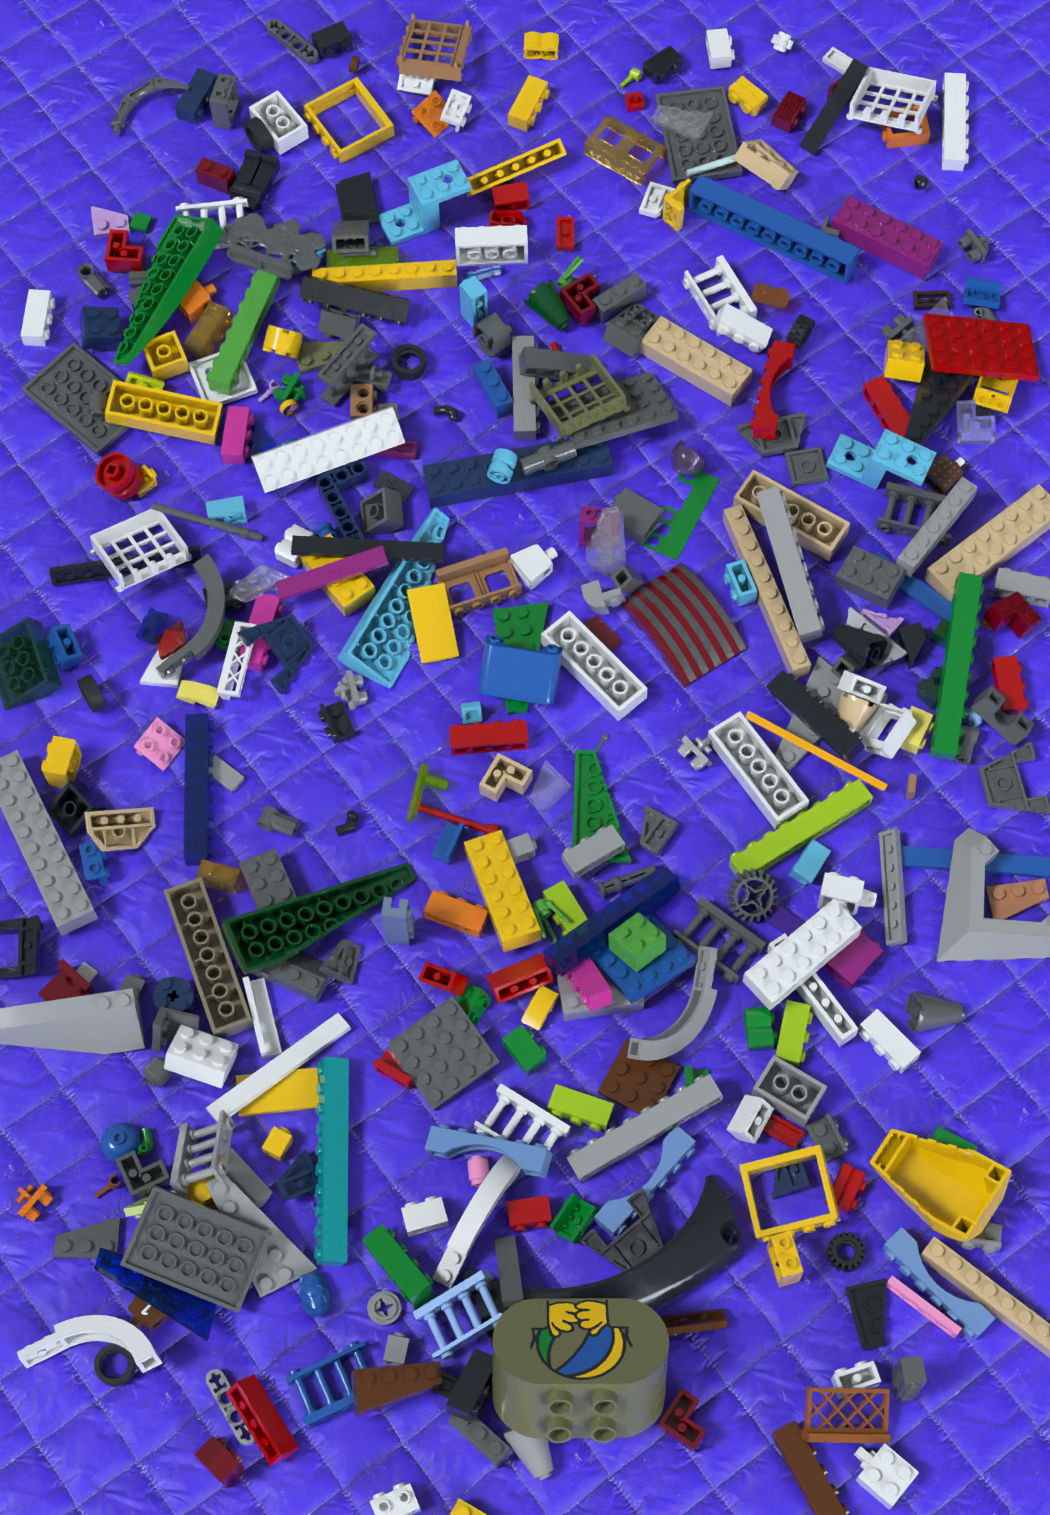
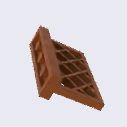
[801,1386,891,1443]

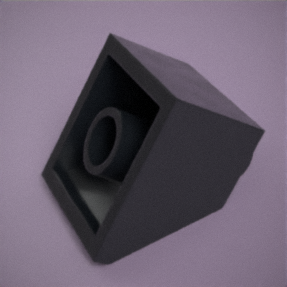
[47,781,106,837]

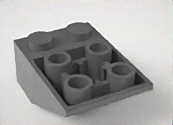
[602,302,659,357]

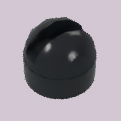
[913,175,929,190]

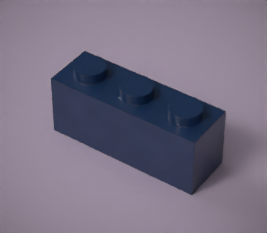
[175,68,217,125]

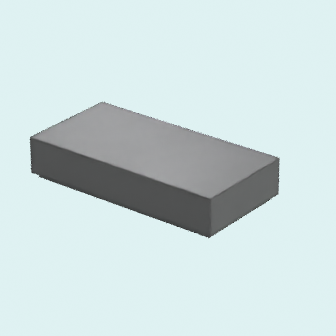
[203,755,245,793]

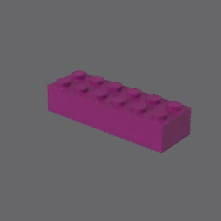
[830,196,944,280]

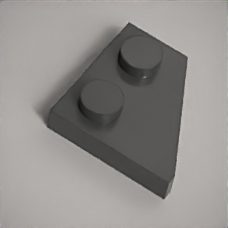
[319,939,361,985]

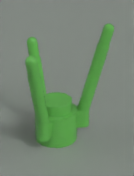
[556,256,597,289]
[531,898,569,947]

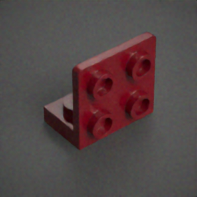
[38,959,95,1001]

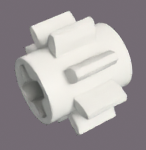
[771,31,793,52]

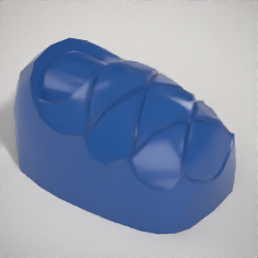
[299,1271,332,1317]

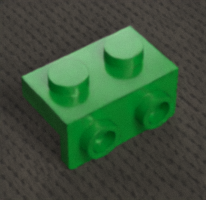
[456,984,491,1027]
[550,1193,599,1245]

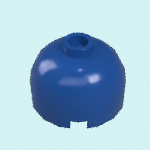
[101,1122,142,1165]

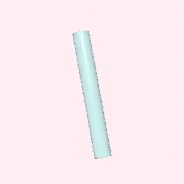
[686,155,736,177]

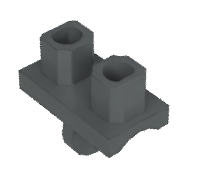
[957,228,990,264]
[881,313,914,345]
[355,365,392,392]

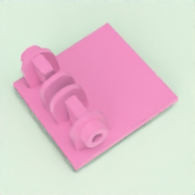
[133,717,187,771]

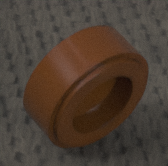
[349,55,360,74]

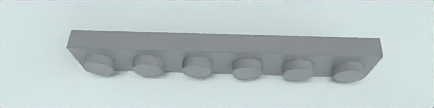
[879,828,907,947]

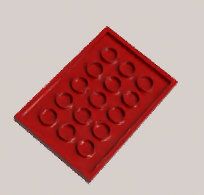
[922,313,1040,382]

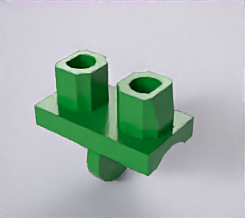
[273,372,306,404]

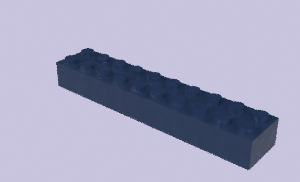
[422,439,613,509]

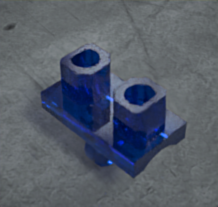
[135,607,168,645]

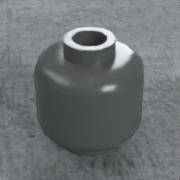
[143,1057,173,1088]

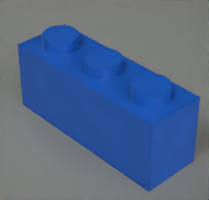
[473,358,513,419]

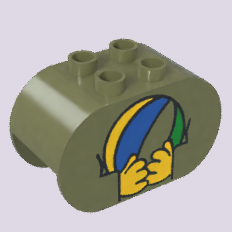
[492,1298,669,1443]

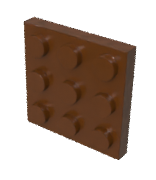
[598,1039,680,1115]

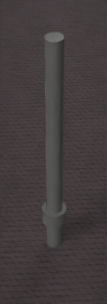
[152,502,263,542]

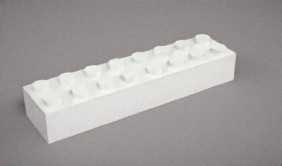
[251,406,405,493]

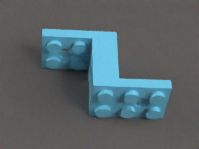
[379,159,472,247]
[826,429,936,490]

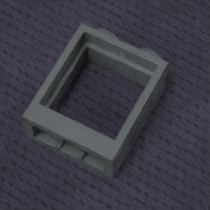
[209,73,240,130]

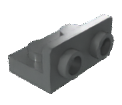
[805,1113,849,1163]

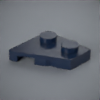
[771,1146,811,1200]

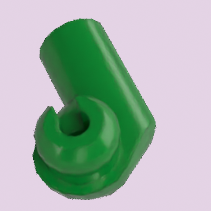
[138,1127,154,1156]

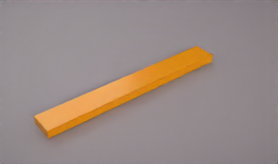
[745,711,888,791]

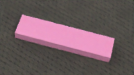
[886,1275,962,1338]

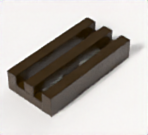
[912,290,951,311]

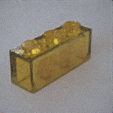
[184,301,232,359]

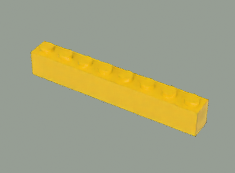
[312,260,458,292]

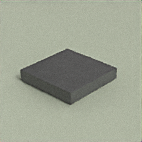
[784,447,829,488]

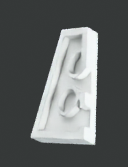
[140,632,188,688]

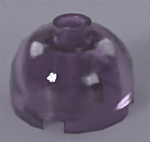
[670,440,707,476]

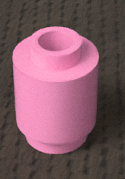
[467,1155,489,1187]

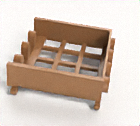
[396,13,473,81]

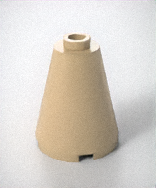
[836,691,878,733]

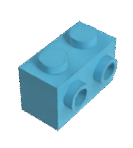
[723,559,757,607]

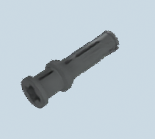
[596,864,657,899]

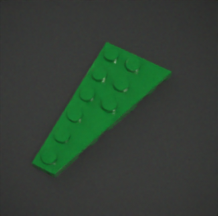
[492,602,549,715]
[572,750,631,864]

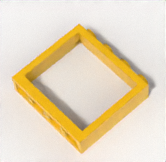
[303,77,395,164]
[739,1145,841,1243]

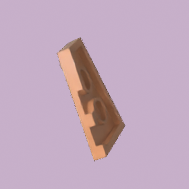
[985,879,1049,920]

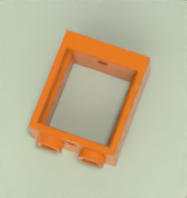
[879,105,931,149]

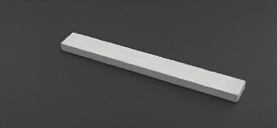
[206,1013,351,1123]

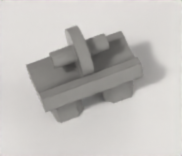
[334,670,368,710]
[677,735,712,771]

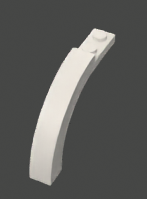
[432,1155,521,1289]
[17,1315,162,1373]

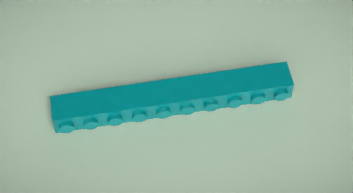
[314,1056,349,1267]

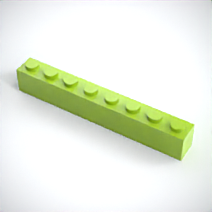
[729,779,873,878]

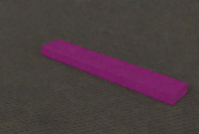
[275,545,389,601]

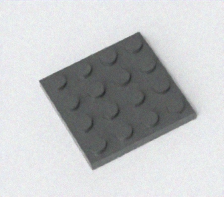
[387,996,500,1111]

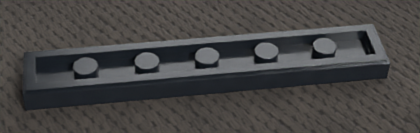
[799,58,869,155]

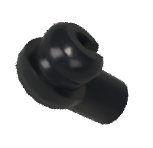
[433,405,459,421]
[335,810,359,836]

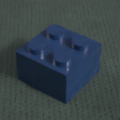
[79,306,122,350]

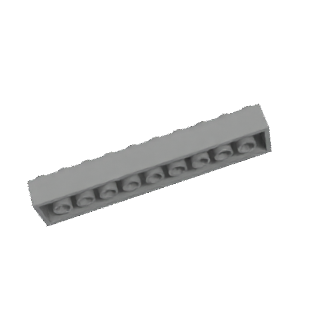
[0,750,98,936]

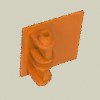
[411,90,450,138]

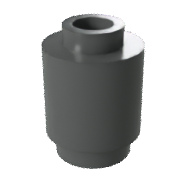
[88,391,108,420]

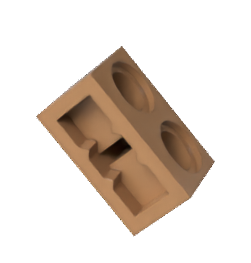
[350,384,377,420]

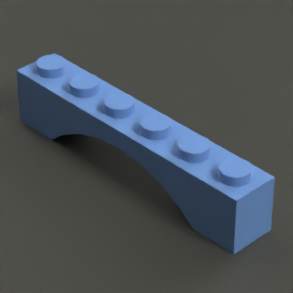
[425,1125,552,1179]
[594,1125,696,1237]
[882,1227,995,1340]

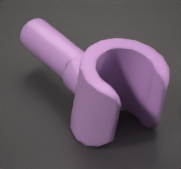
[258,380,280,403]

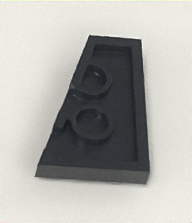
[845,1278,886,1351]

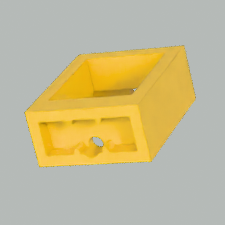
[972,376,1018,413]
[767,1231,804,1288]

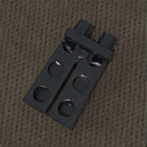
[229,149,280,214]

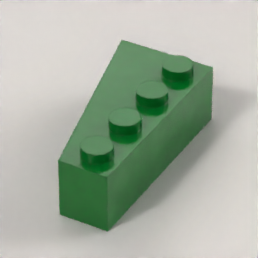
[362,1224,436,1311]

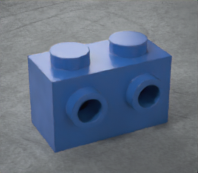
[46,623,83,671]

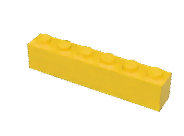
[466,138,567,198]

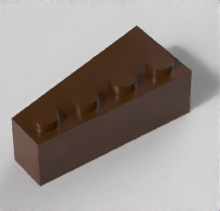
[351,1361,442,1418]

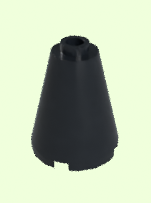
[833,624,888,671]

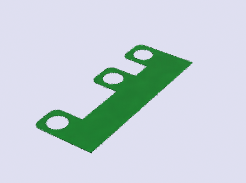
[643,465,720,561]

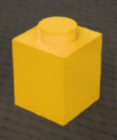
[262,1126,294,1162]

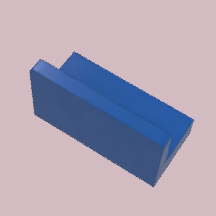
[431,822,465,865]

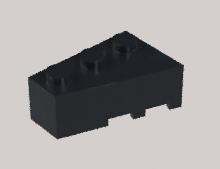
[446,1348,493,1423]

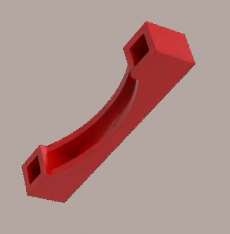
[750,340,796,440]

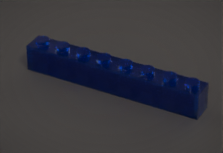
[183,713,214,866]
[543,866,681,977]

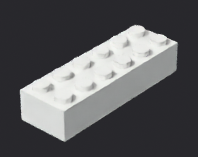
[541,611,648,721]
[707,711,809,830]
[743,899,862,1010]

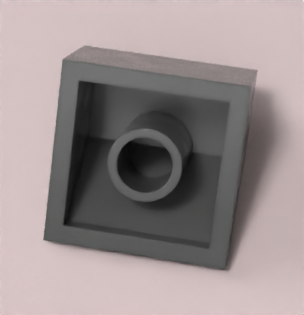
[359,487,404,536]

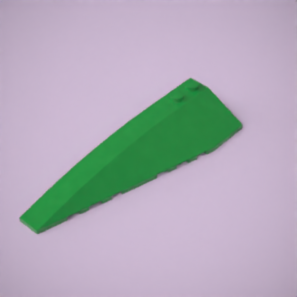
[113,215,224,366]

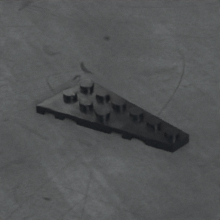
[904,360,974,447]

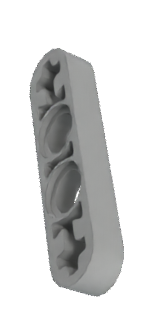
[206,1369,255,1446]

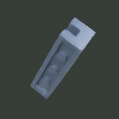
[381,897,415,946]

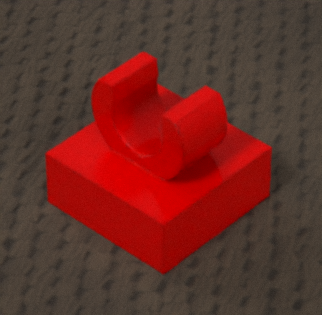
[625,91,645,112]

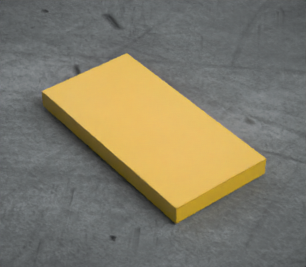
[407,583,459,664]
[236,1067,319,1117]

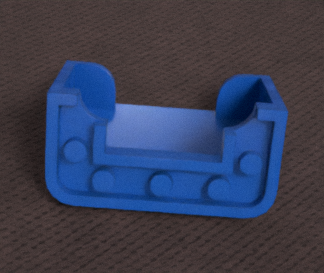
[478,635,563,705]

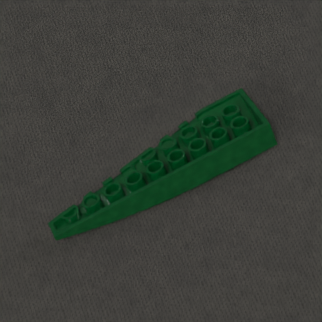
[221,862,416,975]

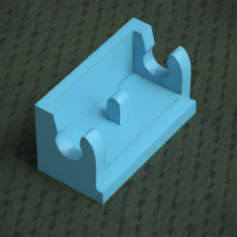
[206,496,248,529]
[788,839,831,885]

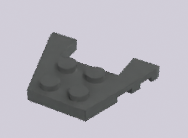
[978,742,1050,814]

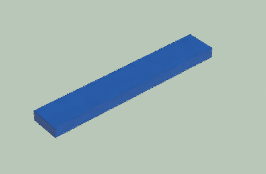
[874,551,952,621]

